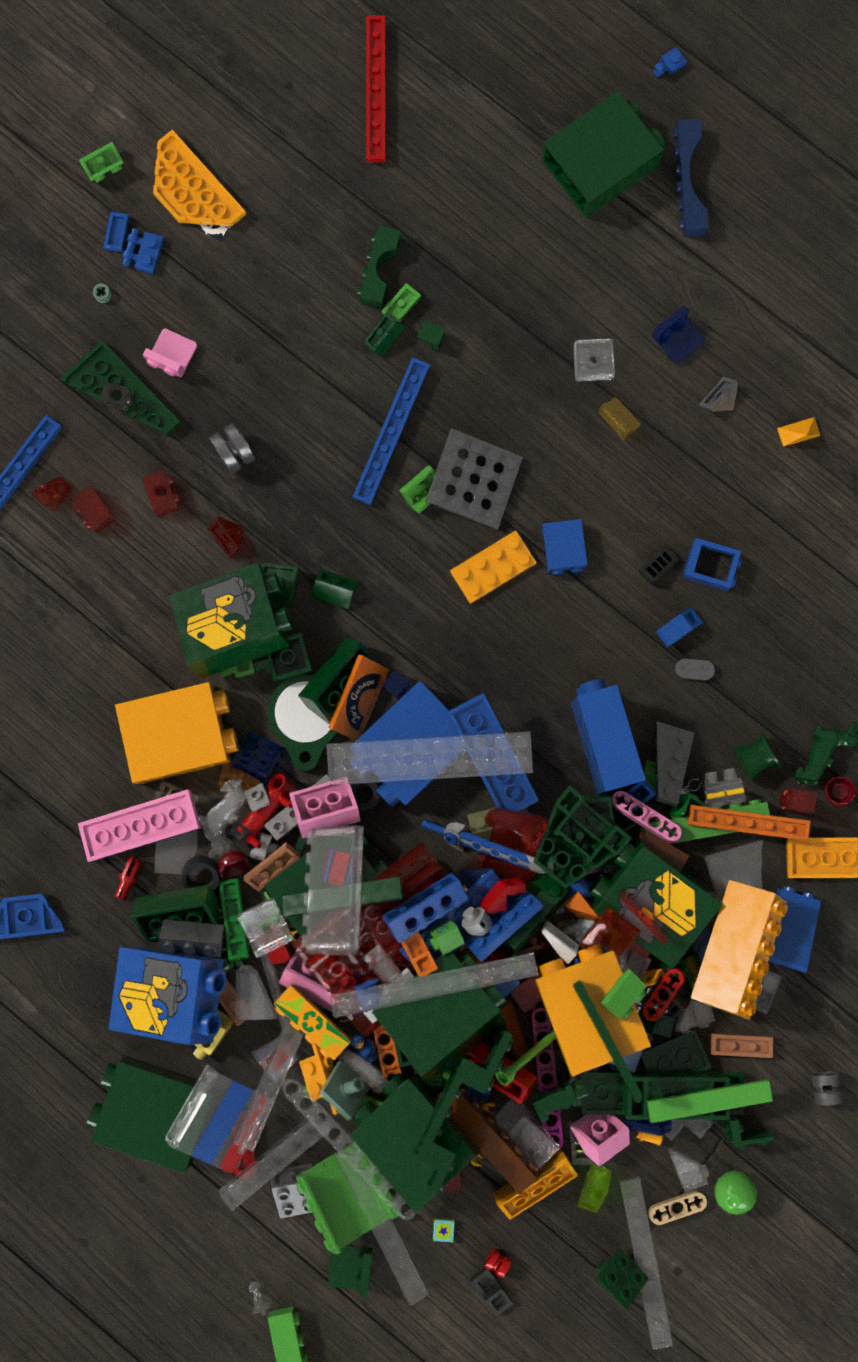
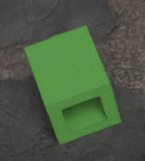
[429,919,465,955]

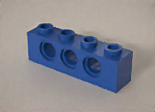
[382,873,469,943]

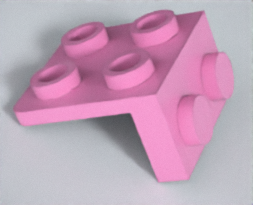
[143,329,197,378]

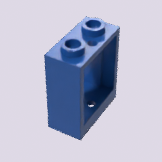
[682,538,742,591]

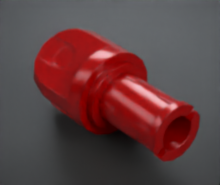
[114,857,142,901]

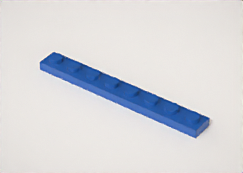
[353,357,430,506]

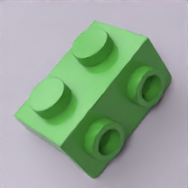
[79,142,124,183]
[399,465,447,513]

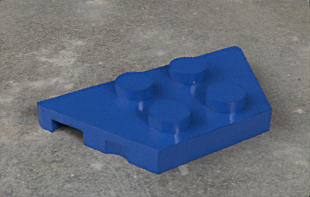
[0,893,66,939]

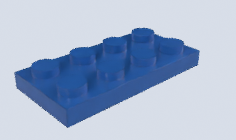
[464,890,544,962]

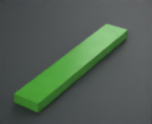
[646,1079,773,1123]

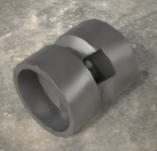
[812,1071,843,1106]

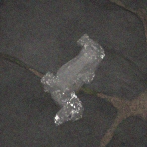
[198,779,246,859]

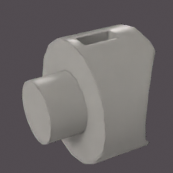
[250,832,279,861]
[462,907,492,936]

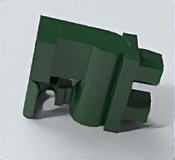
[532,1079,587,1123]

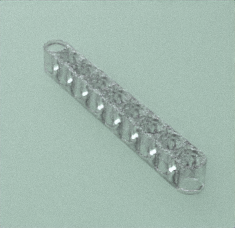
[282,1077,415,1220]

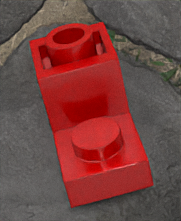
[480,878,526,914]

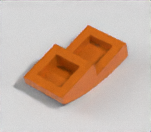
[401,931,438,978]

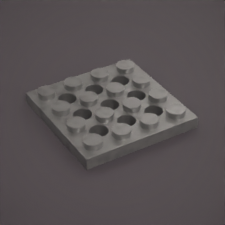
[425,429,523,530]

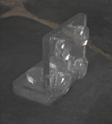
[237,898,294,958]

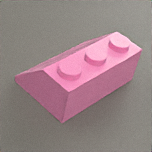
[289,777,360,839]
[279,942,354,1012]

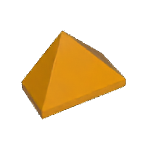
[777,417,820,447]

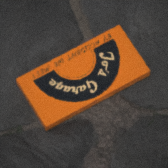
[328,655,389,741]

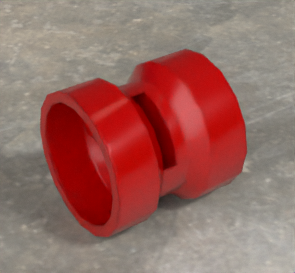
[484,1248,512,1278]

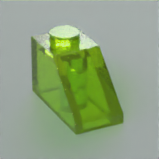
[577,1164,612,1213]

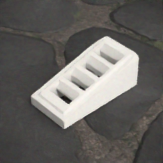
[542,921,579,964]

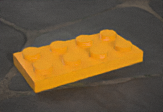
[450,530,536,604]
[786,838,858,878]

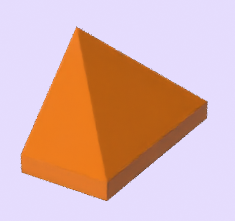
[563,892,599,921]

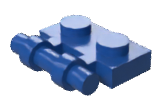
[122,228,164,274]

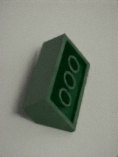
[298,638,375,724]
[501,873,569,954]
[131,885,221,942]

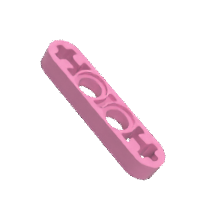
[611,791,682,843]

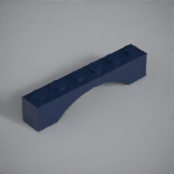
[672,118,709,237]

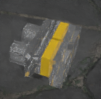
[702,768,747,808]

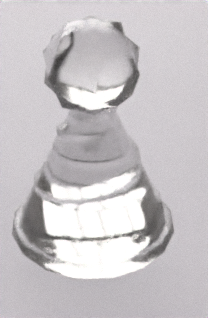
[249,1281,272,1316]

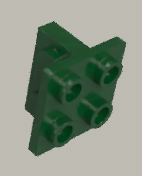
[595,1248,648,1309]

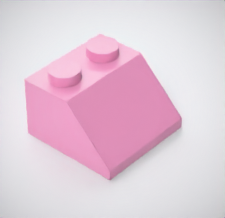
[571,1114,630,1167]

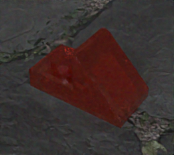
[32,477,73,511]

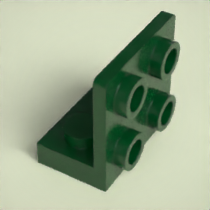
[723,1115,775,1149]
[328,1245,373,1297]

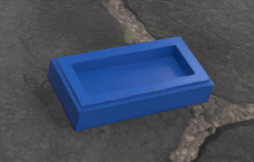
[103,212,130,253]

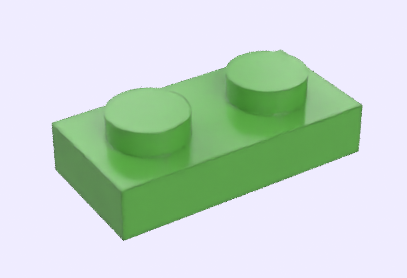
[382,283,421,322]

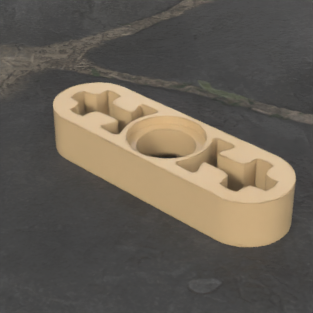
[648,1190,707,1225]

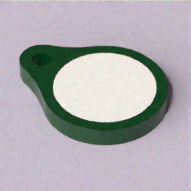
[268,675,338,772]

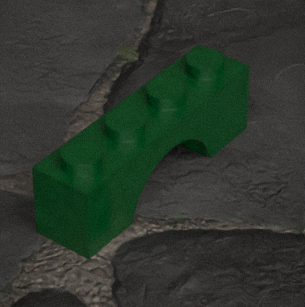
[357,225,401,309]

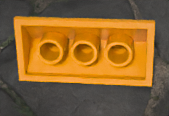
[493,1148,578,1220]

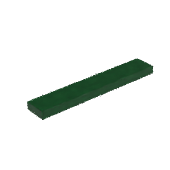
[282,877,404,918]
[572,980,643,1100]

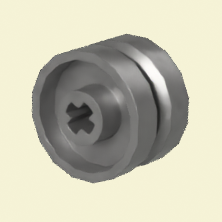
[209,423,255,474]

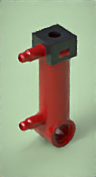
[229,774,296,849]

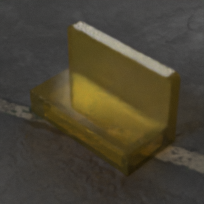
[598,397,641,440]

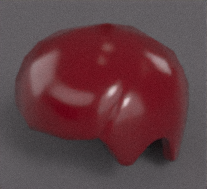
[825,776,856,807]
[218,851,249,878]

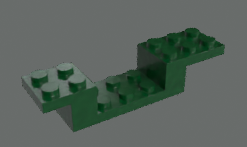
[412,1031,513,1195]
[581,1071,743,1120]

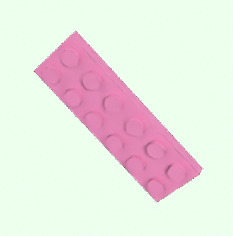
[78,789,201,862]

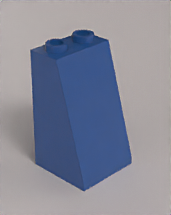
[768,886,821,973]

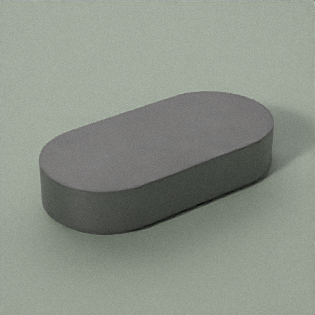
[674,659,715,681]

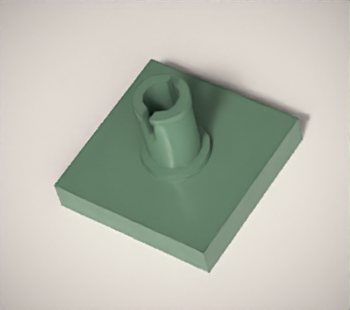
[319,1060,370,1120]

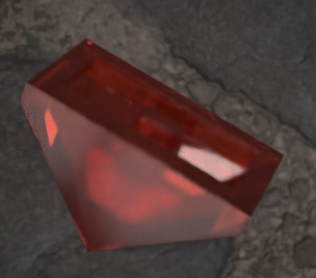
[207,516,243,559]

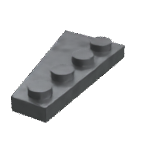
[655,721,694,807]

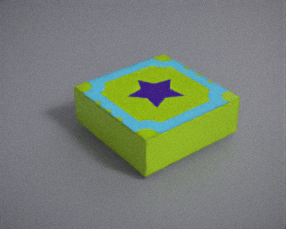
[433,1218,454,1242]

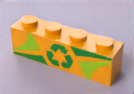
[274,984,351,1060]

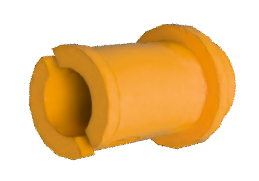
[635,1125,663,1146]

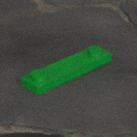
[219,878,250,962]

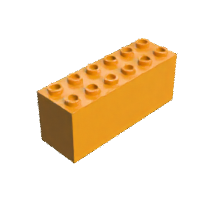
[691,880,788,1020]

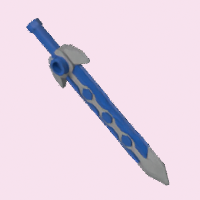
[421,819,545,874]

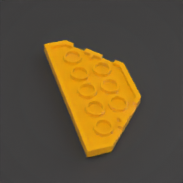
[153,130,246,226]

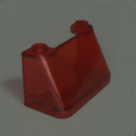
[477,808,549,885]

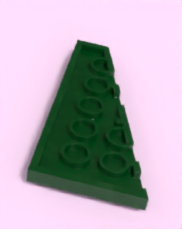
[60,341,181,436]

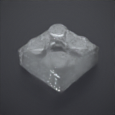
[573,339,615,381]

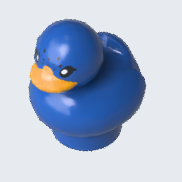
[351,1034,378,1064]

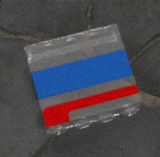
[165,1064,274,1174]

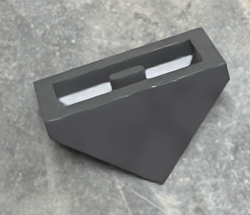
[699,376,738,412]

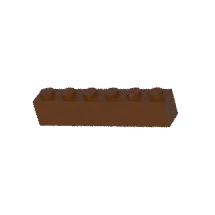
[434,1083,541,1195]

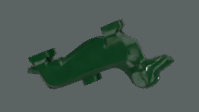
[793,721,858,786]

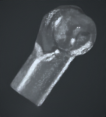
[614,948,630,972]

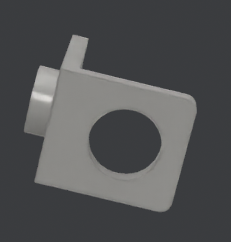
[244,783,270,812]

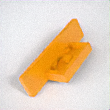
[299,1043,340,1115]

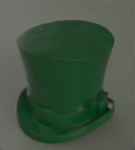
[732,732,782,781]

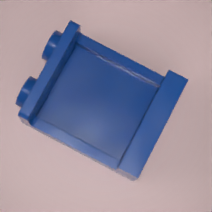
[541,519,587,575]

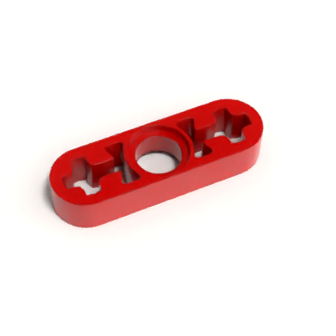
[643,968,686,1021]

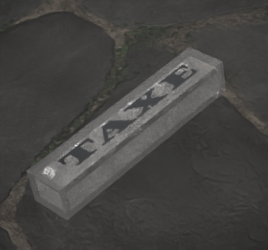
[219,1110,331,1211]

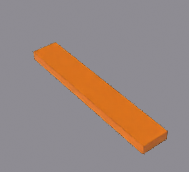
[687,805,811,841]

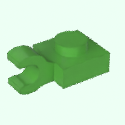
[220,660,255,679]

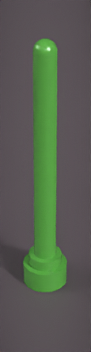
[496,1030,556,1086]

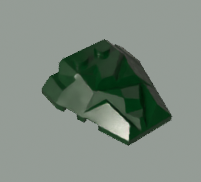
[533,785,632,888]

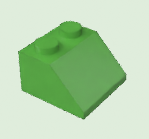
[600,969,647,1020]

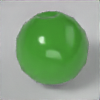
[715,1170,757,1215]

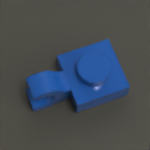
[653,47,687,78]

